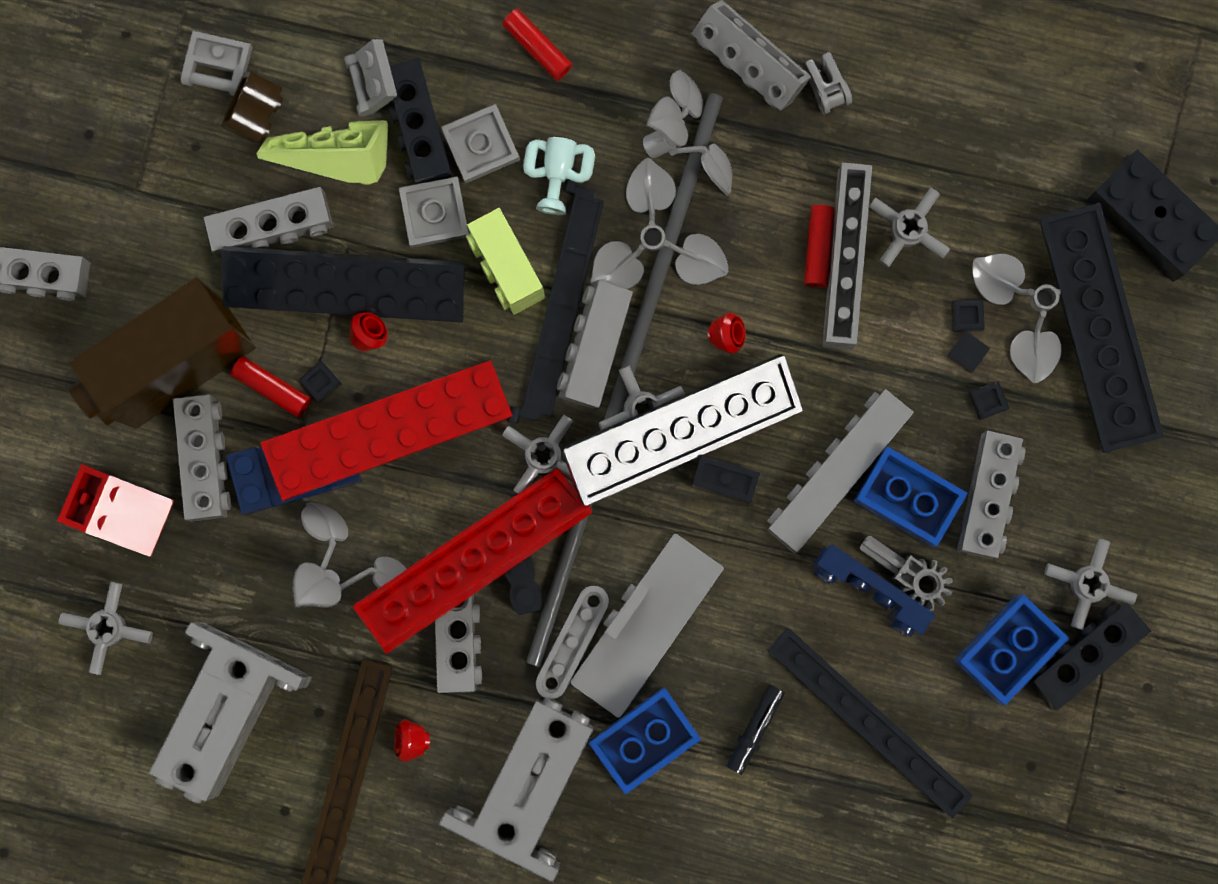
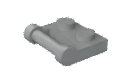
[181,31,253,96]
[344,39,397,116]

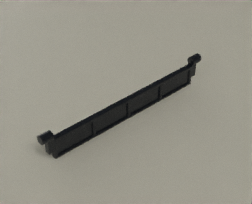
[507,179,604,424]

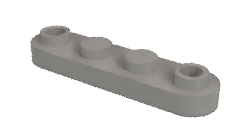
[536,586,609,699]

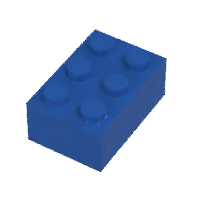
[852,446,968,548]
[953,594,1069,705]
[589,687,701,795]

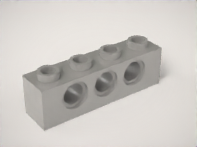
[204,187,334,258]
[0,247,91,301]
[435,591,482,693]

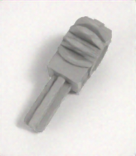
[860,536,953,611]

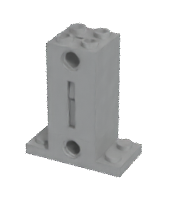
[149,622,313,803]
[440,697,593,882]

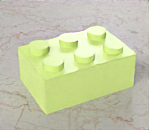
[466,208,545,315]

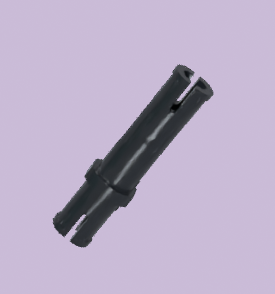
[726,685,785,775]

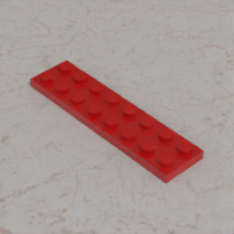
[260,360,513,502]
[352,468,592,654]

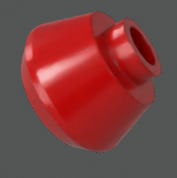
[348,312,388,352]
[708,312,746,354]
[394,719,430,762]

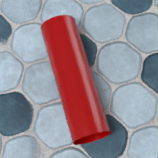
[502,9,573,81]
[804,205,835,288]
[230,356,311,418]

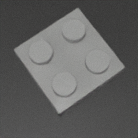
[441,104,520,184]
[399,176,469,248]

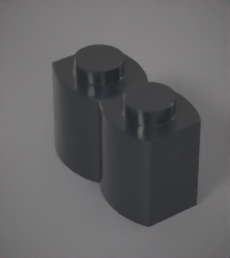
[504,555,543,615]

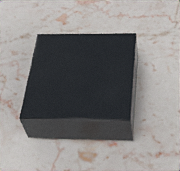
[951,300,985,332]
[947,331,990,373]
[299,360,342,404]
[969,381,1010,420]

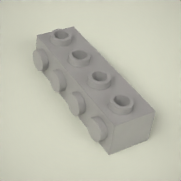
[691,0,811,111]
[557,280,633,408]
[173,395,231,522]
[956,431,1025,559]

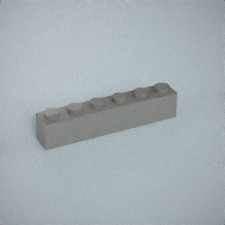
[822,162,872,350]
[767,389,914,554]

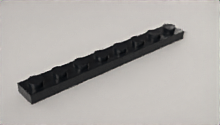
[767,627,973,819]

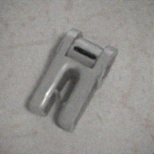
[803,52,852,115]

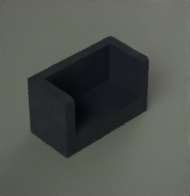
[691,455,760,505]

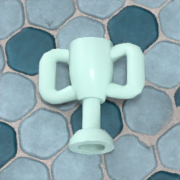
[523,137,595,215]

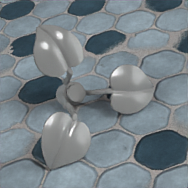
[643,70,732,196]
[590,158,728,289]
[972,254,1061,383]
[293,502,407,607]

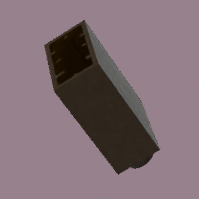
[68,277,256,429]

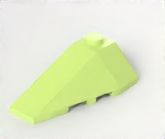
[257,120,388,185]

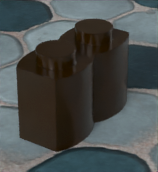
[221,72,283,143]

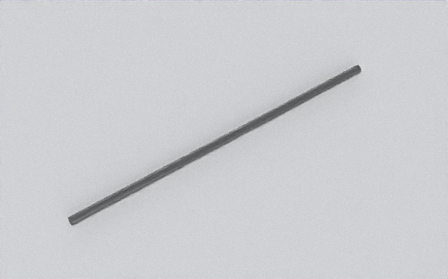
[526,93,723,667]

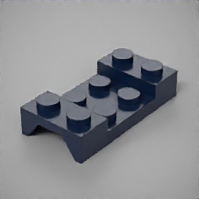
[226,447,363,515]
[811,544,936,637]

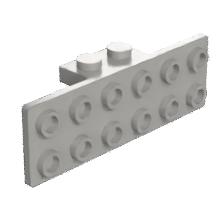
[571,534,724,718]

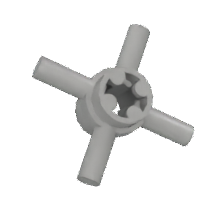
[869,188,950,268]
[599,365,685,430]
[502,415,573,494]
[1044,539,1137,630]
[59,582,153,675]

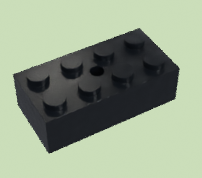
[1087,149,1218,282]

